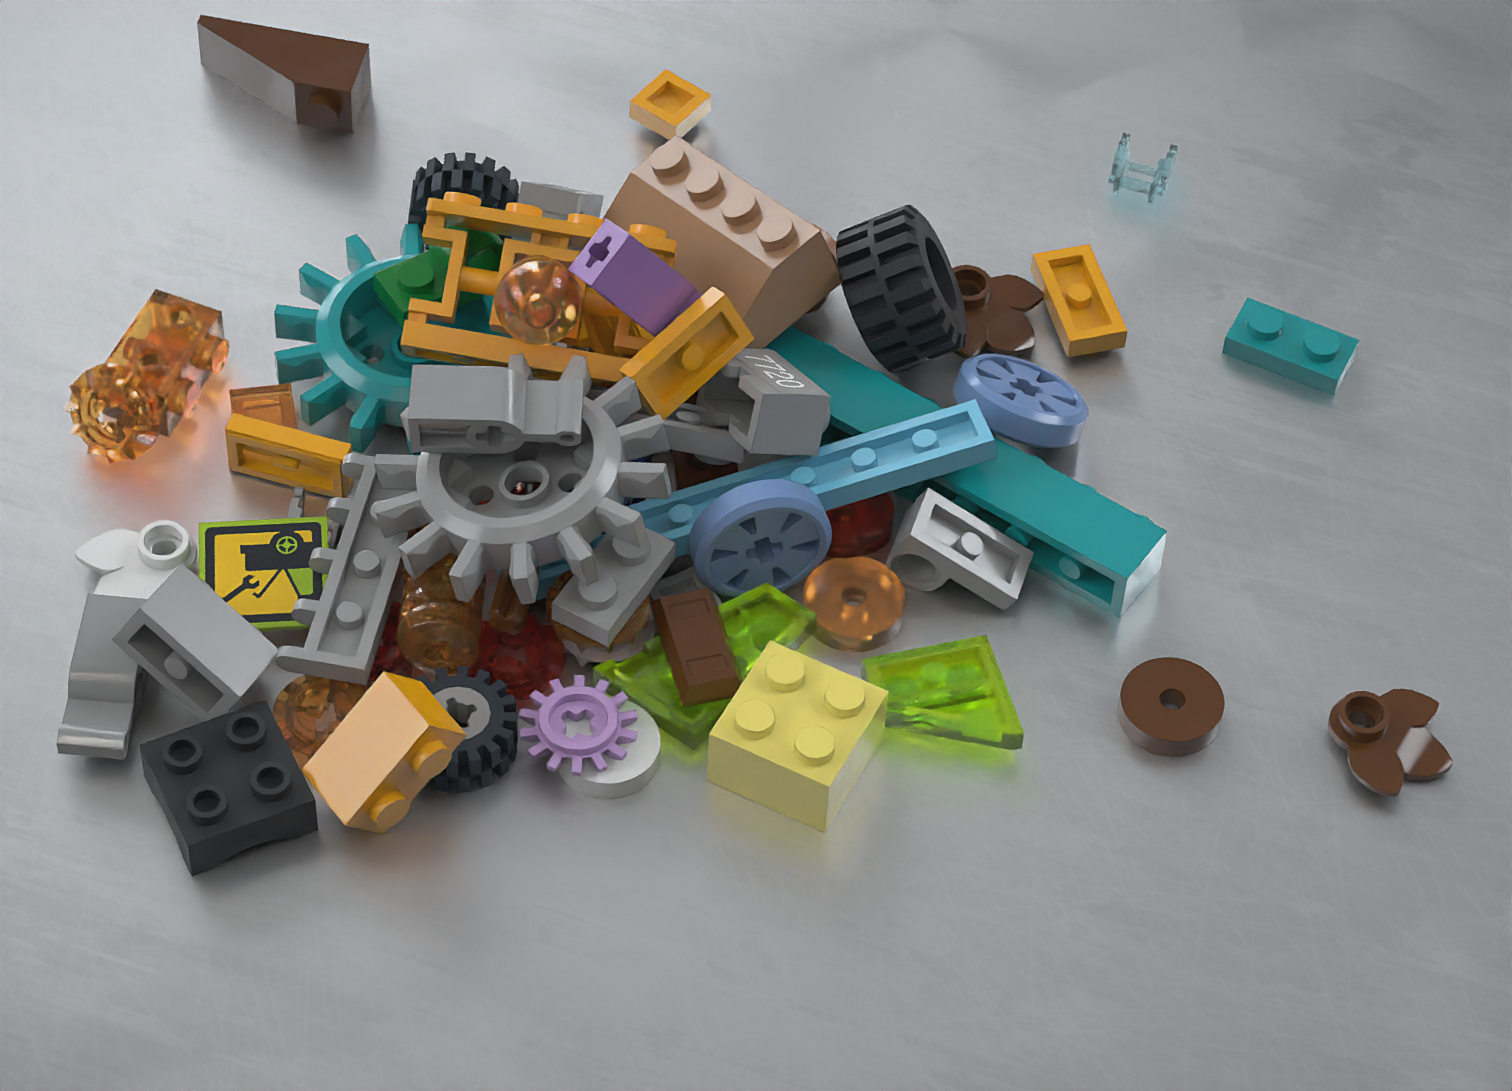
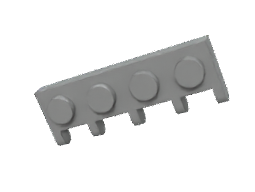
[275,453,417,685]

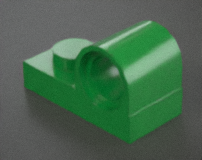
[373,225,504,328]

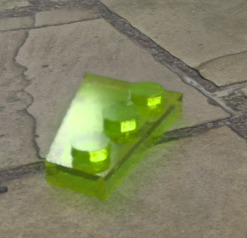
[593,582,817,751]

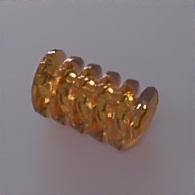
[397,552,487,675]

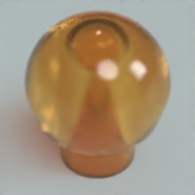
[494,255,583,345]

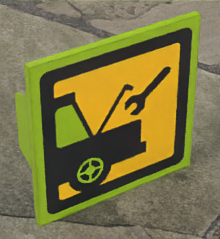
[199,516,329,631]

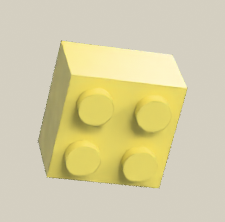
[707,640,889,833]

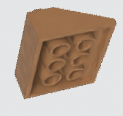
[561,135,841,392]

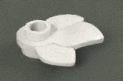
[75,520,197,599]

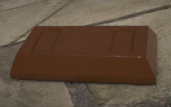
[650,588,743,708]

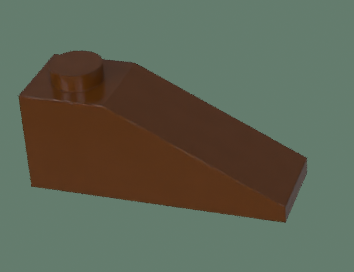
[197,15,371,134]

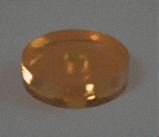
[802,556,906,653]

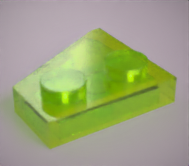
[860,635,1024,750]

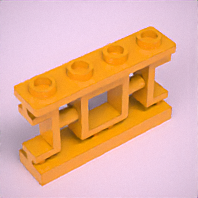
[400,192,677,388]

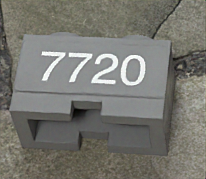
[696,348,831,456]

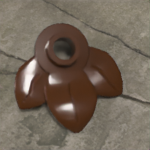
[952,265,1044,359]
[1328,689,1453,797]

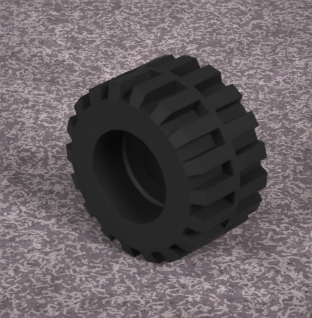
[836,204,967,374]

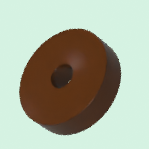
[1117,657,1225,757]

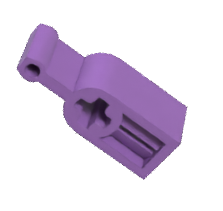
[568,218,703,337]

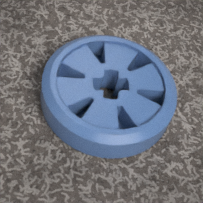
[952,354,1089,448]
[688,479,832,599]

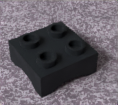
[140,700,318,876]

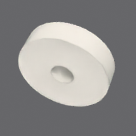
[557,697,661,799]

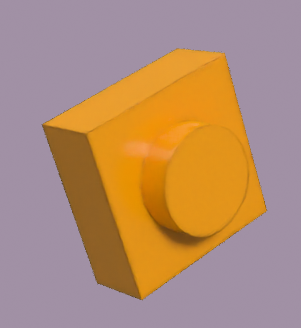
[629,69,711,140]

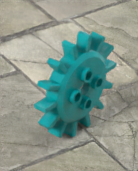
[274,224,556,455]

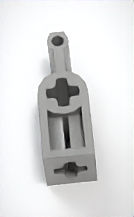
[408,365,584,454]
[57,594,149,759]

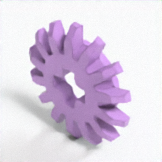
[518,675,638,776]

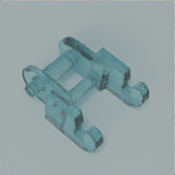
[1108,132,1178,204]

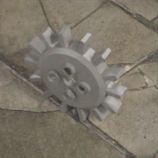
[373,353,672,604]

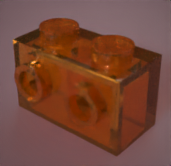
[97,289,229,437]

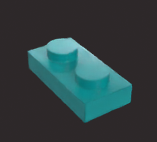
[1222,297,1360,396]

